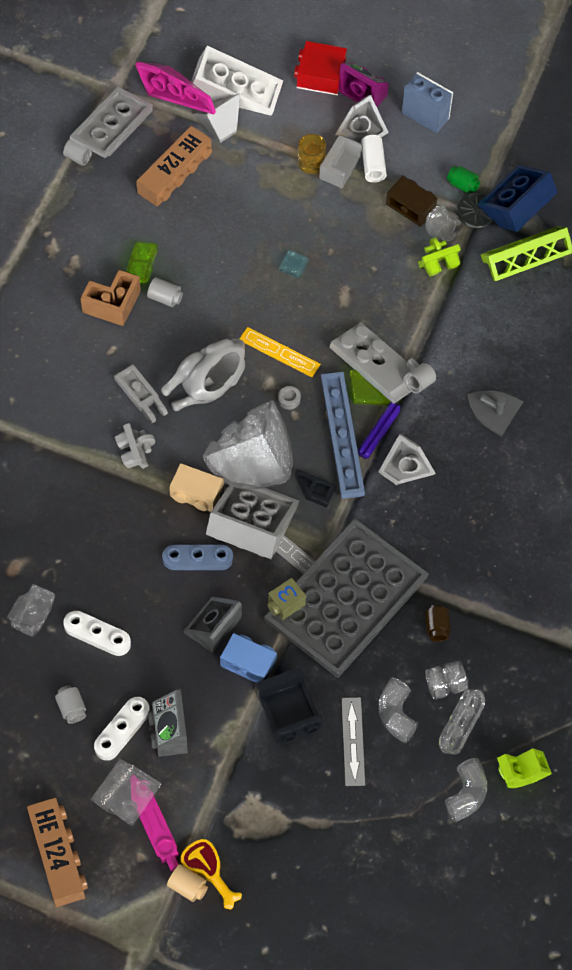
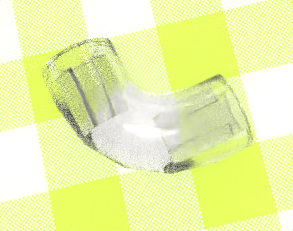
[379,677,418,744]
[445,758,488,823]

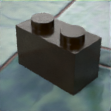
[386,176,437,227]

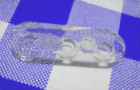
[439,689,485,755]

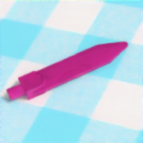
[131,777,179,872]

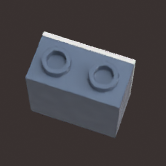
[402,72,453,133]

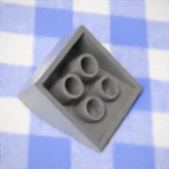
[206,477,299,559]

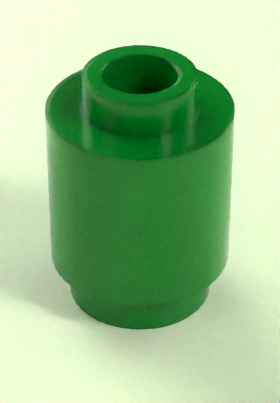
[447,166,480,194]

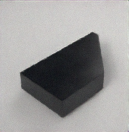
[296,470,336,508]

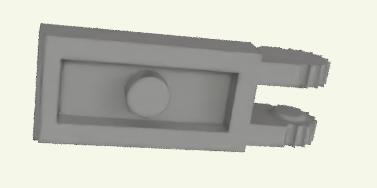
[114,364,168,423]

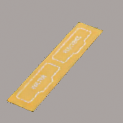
[239,327,321,377]

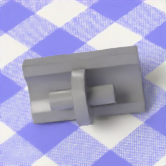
[115,423,155,469]

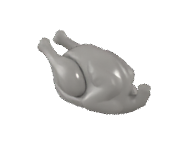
[161,338,245,411]

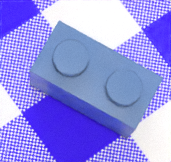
[220,633,277,683]

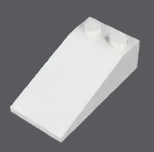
[191,46,283,115]

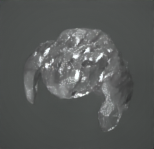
[425,204,461,242]

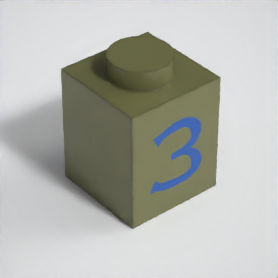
[267,578,306,621]

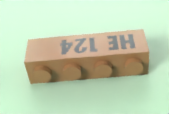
[136,126,212,207]
[27,798,88,907]

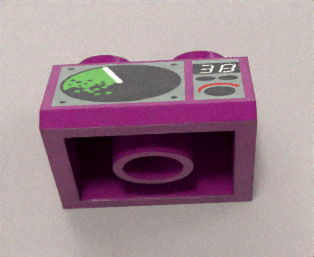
[339,63,389,107]

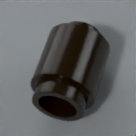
[425,605,451,642]

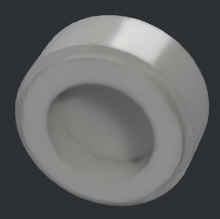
[278,386,301,410]

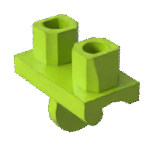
[418,237,461,277]

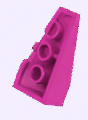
[135,62,216,115]

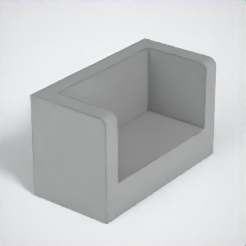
[319,135,362,188]

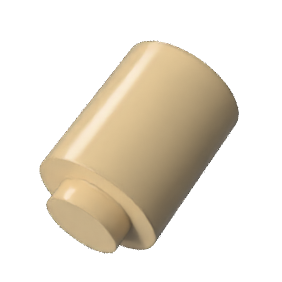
[167,864,208,902]

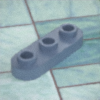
[162,545,233,570]

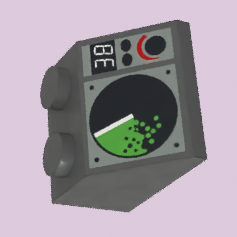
[148,689,188,757]

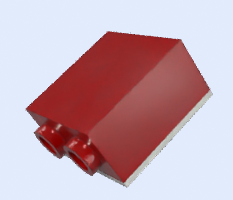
[294,41,347,96]

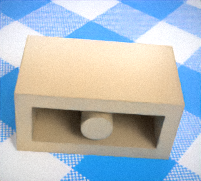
[170,463,224,512]

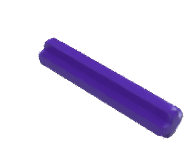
[358,402,401,459]

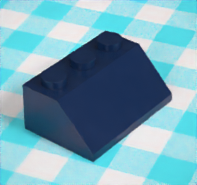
[478,165,558,232]

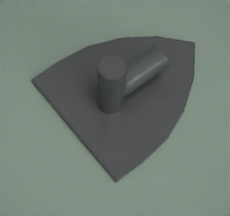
[467,390,524,436]

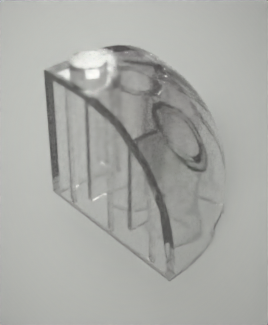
[202,400,293,490]

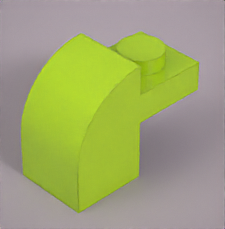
[497,749,552,788]

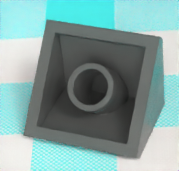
[183,596,242,653]

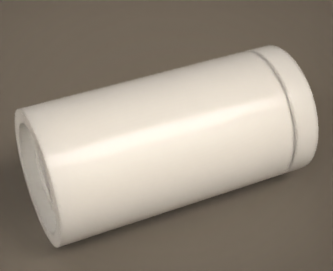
[361,135,387,183]

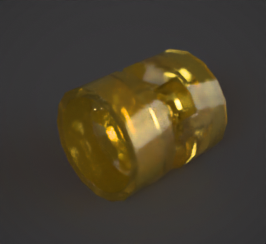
[298,134,326,174]

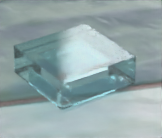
[279,250,309,279]

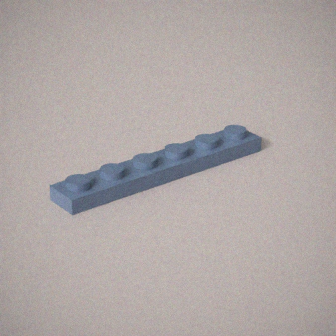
[321,372,365,499]

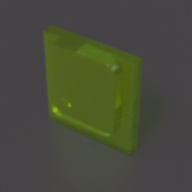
[350,370,391,405]

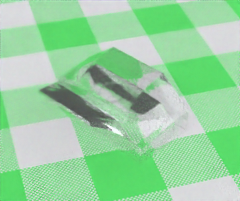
[7,584,55,637]

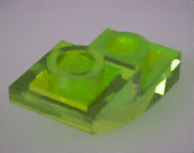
[127,242,158,283]

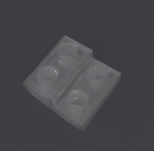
[91,759,162,826]

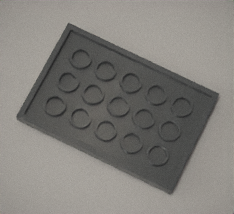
[264,519,429,678]

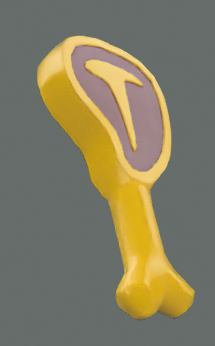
[181,839,242,910]

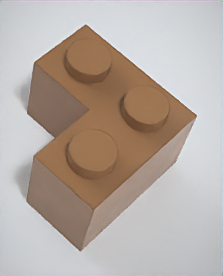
[81,270,141,326]

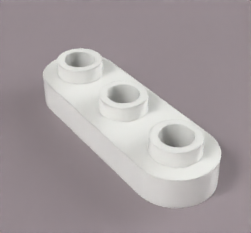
[64,611,131,656]
[94,697,150,760]

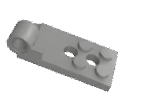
[63,87,153,166]
[329,322,436,404]

